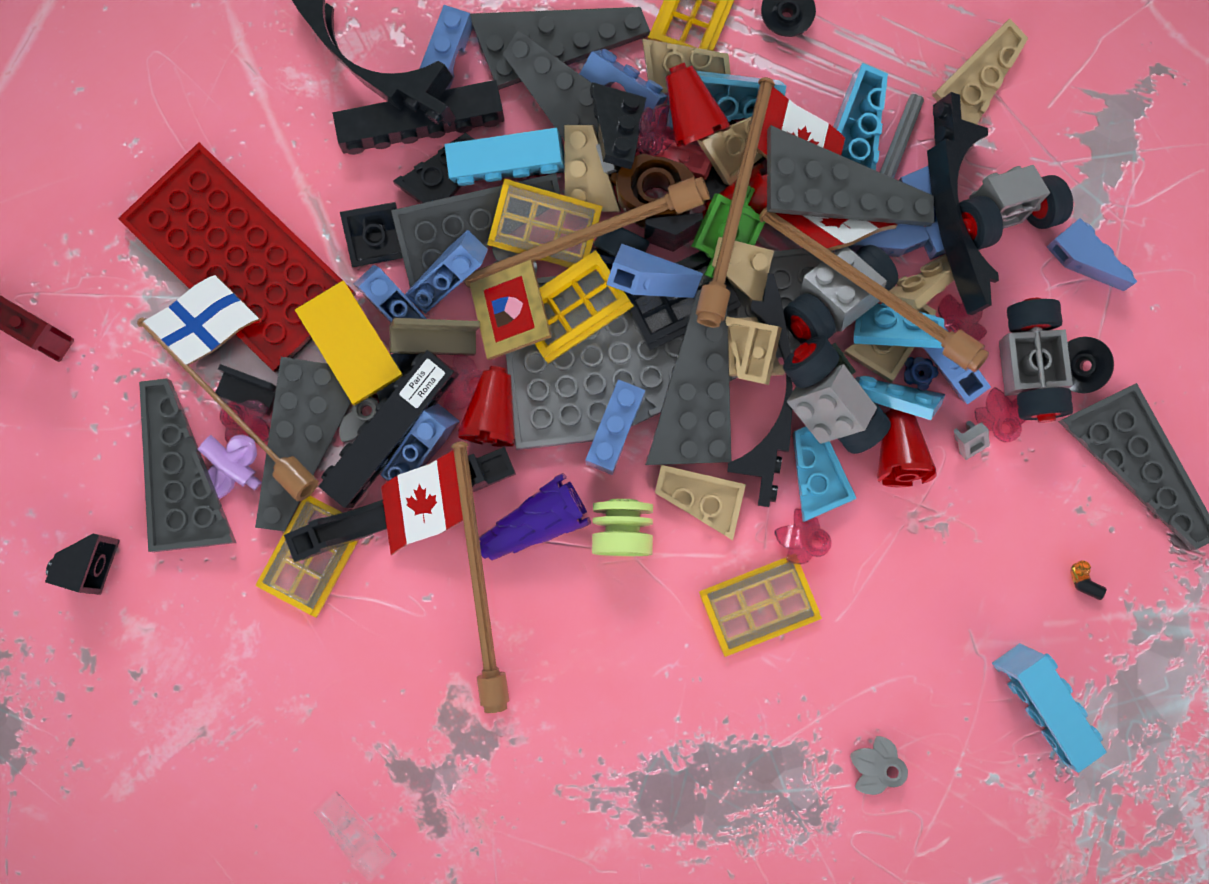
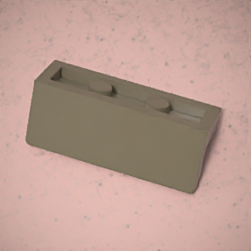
[389,318,480,356]

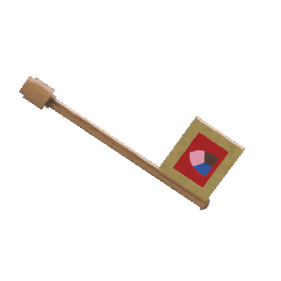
[464,177,710,360]

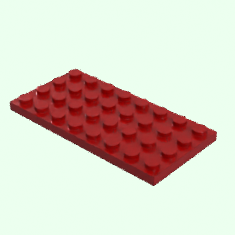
[118,142,356,373]

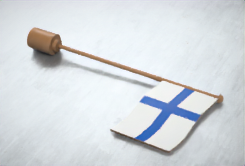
[137,275,319,502]

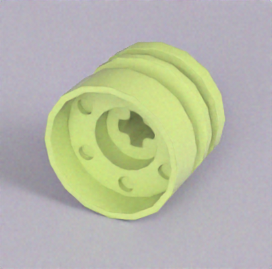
[592,499,653,556]

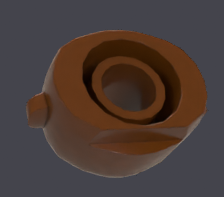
[610,154,694,228]

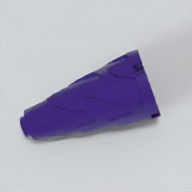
[479,473,591,561]

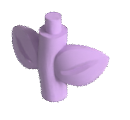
[198,434,262,499]

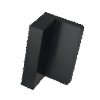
[215,364,276,416]

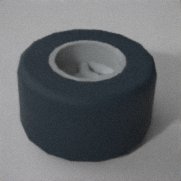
[594,227,650,257]

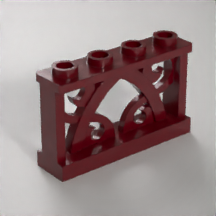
[0,295,74,362]

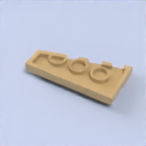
[932,19,1028,125]

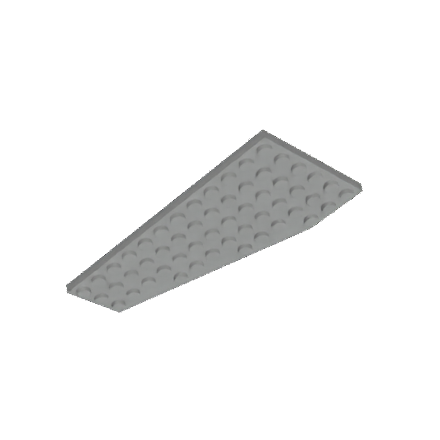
[506,248,839,450]

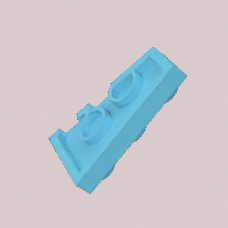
[854,302,944,348]
[855,376,945,420]
[792,426,857,522]

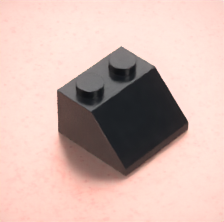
[45,533,120,595]

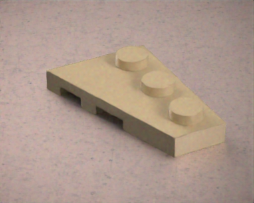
[642,38,731,93]
[697,116,762,185]
[564,125,621,212]
[879,254,954,310]
[843,304,937,383]
[655,465,746,540]

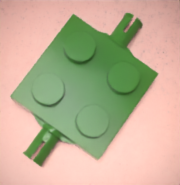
[691,186,765,279]

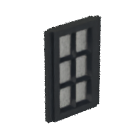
[624,251,742,351]

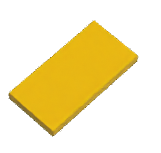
[295,280,403,406]

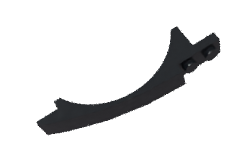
[292,0,456,127]
[927,92,999,315]
[727,273,793,507]
[284,447,516,562]

